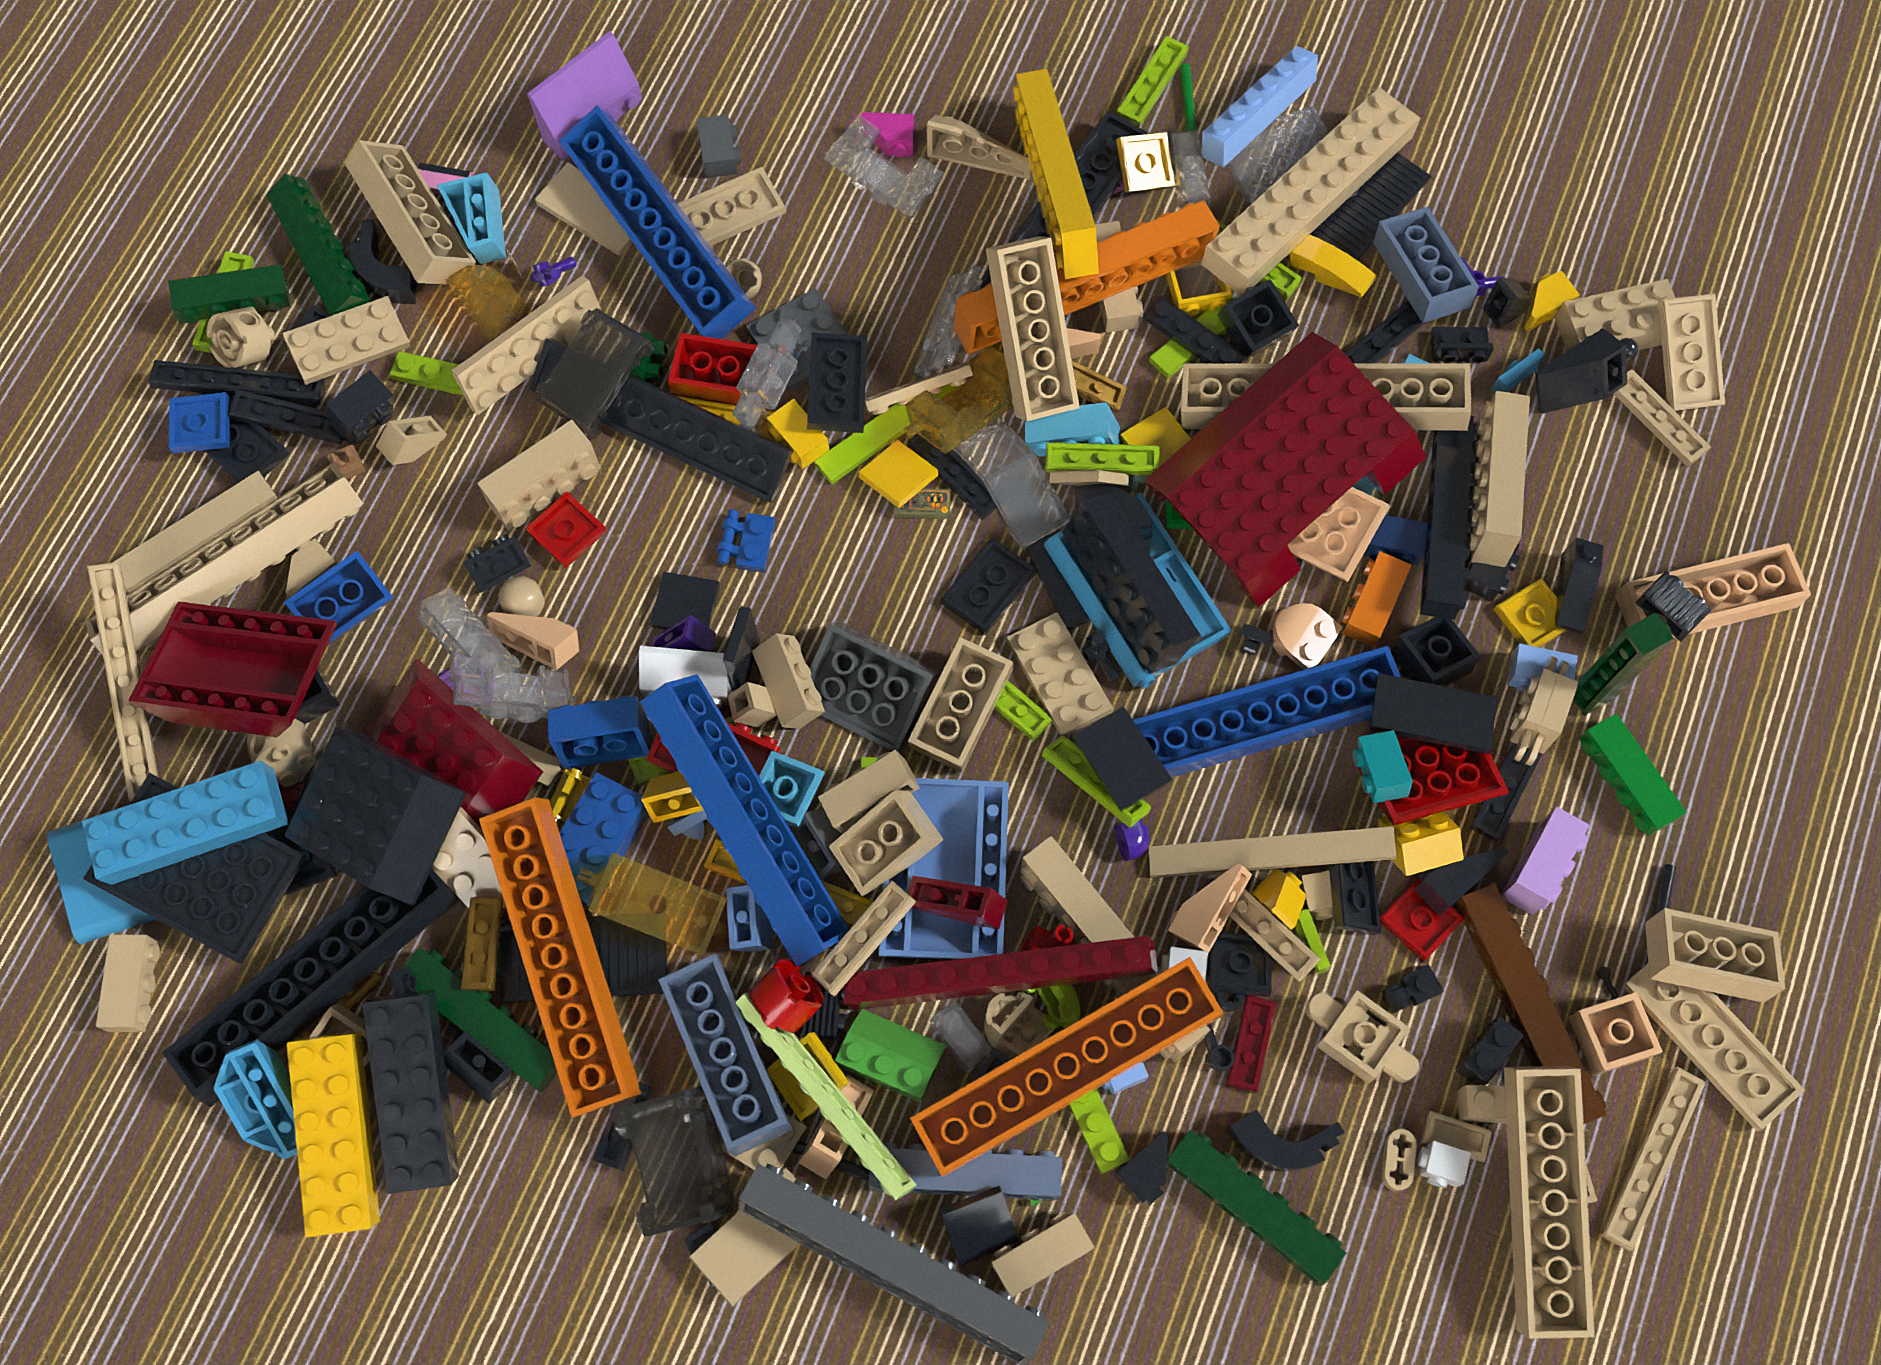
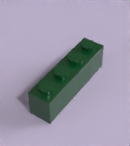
[168,264,291,323]

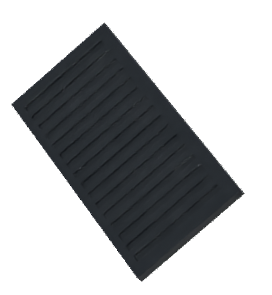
[1309,153,1432,261]
[501,912,667,1003]

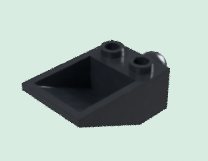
[1535,328,1638,414]

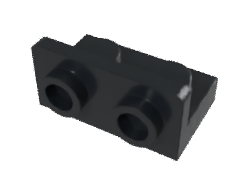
[1430,327,1494,364]
[464,534,531,593]

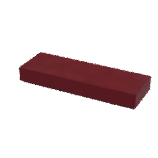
[1226,995,1277,1094]

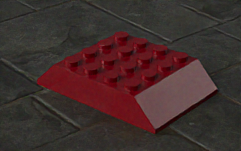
[128,601,337,737]
[365,659,543,829]

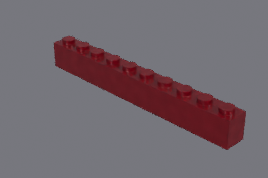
[843,936,1158,1010]

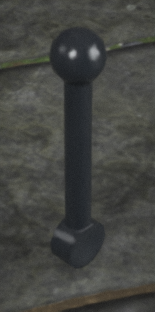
[1596,966,1619,999]

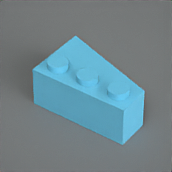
[436,173,506,264]
[1025,402,1120,456]

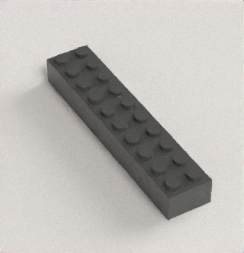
[738,1163,1049,1365]

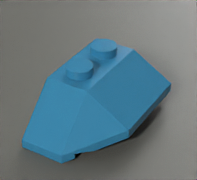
[213,1039,297,1159]

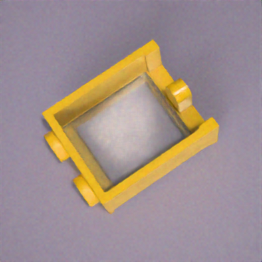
[1165,259,1232,317]

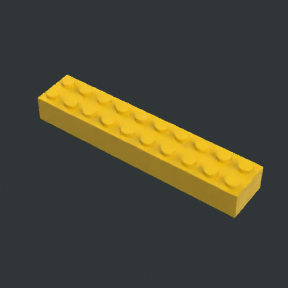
[1012,69,1099,279]

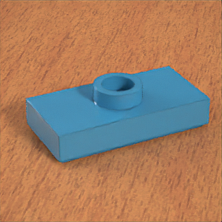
[1491,349,1545,394]

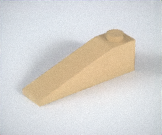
[927,115,1031,179]

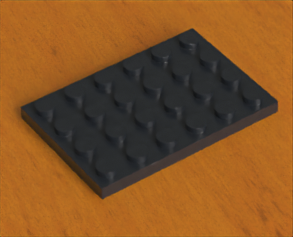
[83,773,307,964]

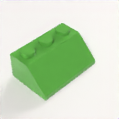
[835,1009,947,1104]

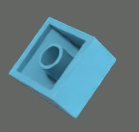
[759,751,825,826]

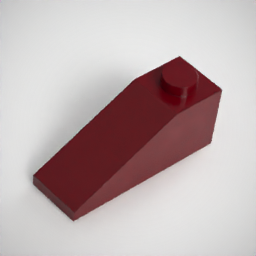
[907,875,1008,930]

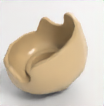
[726,258,762,299]
[498,576,545,617]

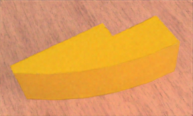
[1289,235,1377,297]

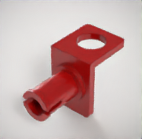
[1020,925,1073,951]

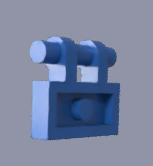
[716,509,776,573]

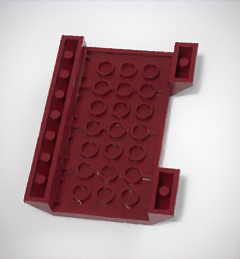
[1144,332,1427,608]

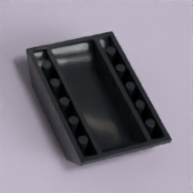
[284,719,467,905]

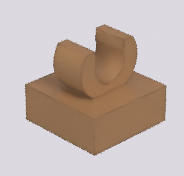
[327,444,366,480]

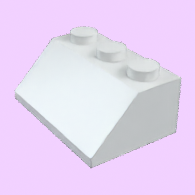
[639,646,732,709]

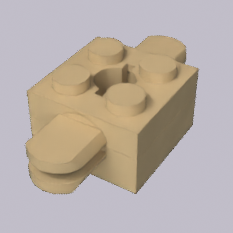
[1509,656,1579,766]
[1306,990,1419,1084]

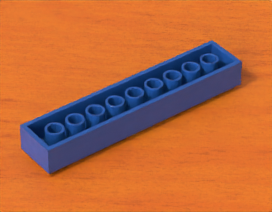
[559,105,756,339]
[1133,646,1401,778]
[640,674,849,966]

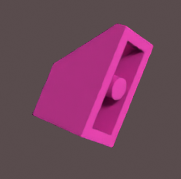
[861,112,915,157]

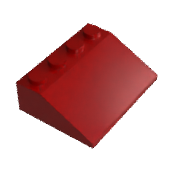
[1357,736,1509,826]

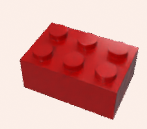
[668,333,764,408]

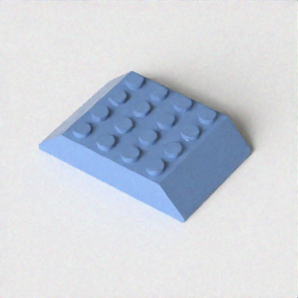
[879,778,1009,960]

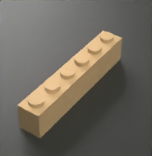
[112,471,278,593]

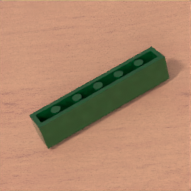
[266,173,371,316]
[1573,613,1674,716]
[402,947,558,1093]
[1167,1130,1347,1286]

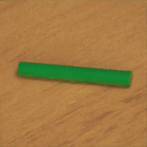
[1180,63,1197,135]

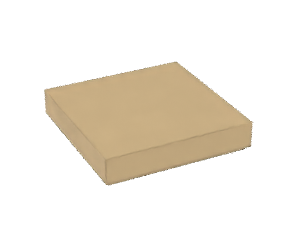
[1050,470,1129,486]

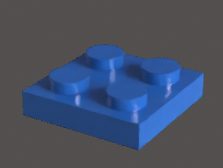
[169,392,229,453]

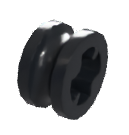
[1215,992,1245,1012]

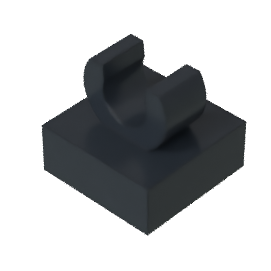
[1240,623,1272,655]

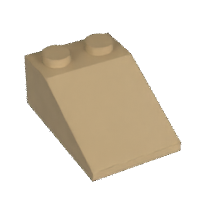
[828,790,944,895]

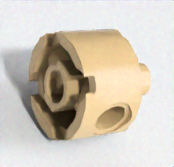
[207,306,275,368]
[247,718,316,787]

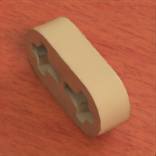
[1382,1129,1417,1191]

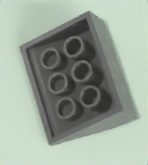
[810,621,941,753]

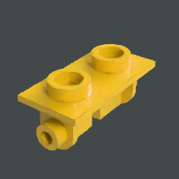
[550,768,591,830]

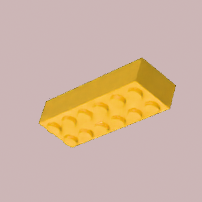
[287,1031,380,1237]

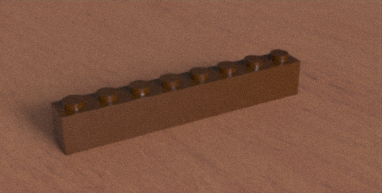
[1454,884,1607,1125]

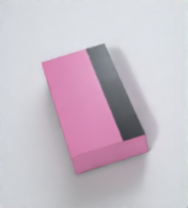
[418,163,472,195]

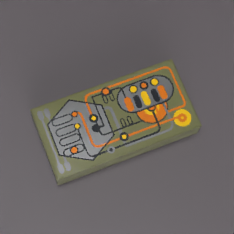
[894,489,951,519]

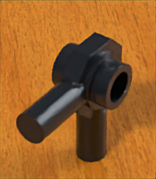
[1082,632,1120,683]

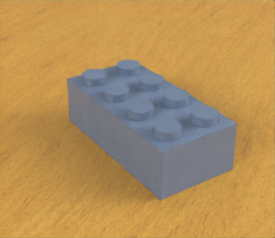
[1373,207,1479,323]

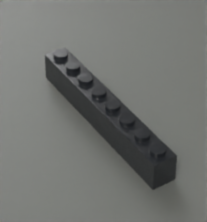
[1420,416,1478,620]

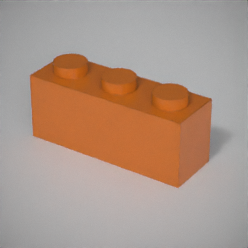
[1341,551,1412,648]

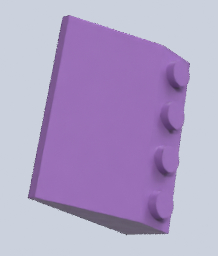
[527,31,642,161]

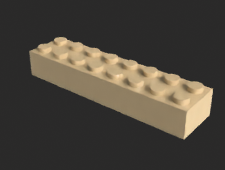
[1020,836,1210,1063]
[1504,1066,1594,1339]

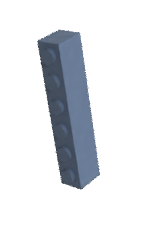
[869,1143,1062,1201]

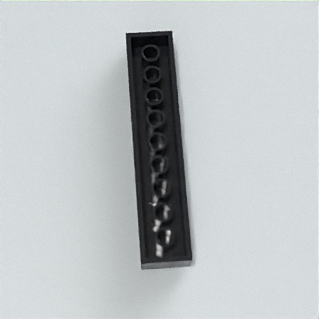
[162,868,459,1107]

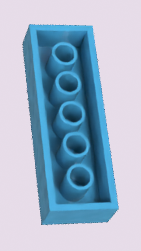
[82,760,289,885]

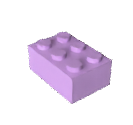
[1502,806,1590,915]

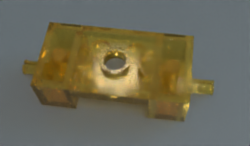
[904,346,1014,454]
[576,852,729,956]

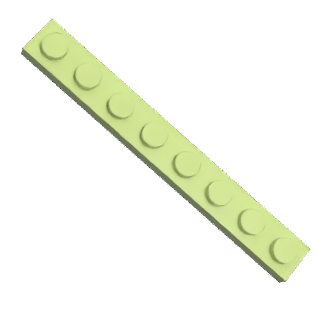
[735,993,917,1200]

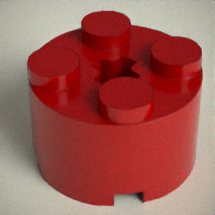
[748,959,824,1033]

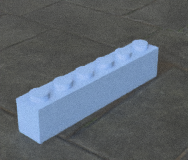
[1202,46,1318,168]

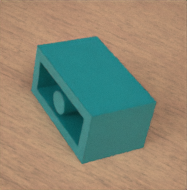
[1353,730,1413,803]

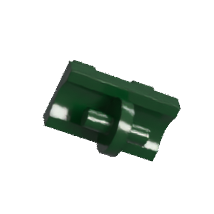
[621,332,670,383]

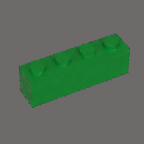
[1579,713,1687,837]

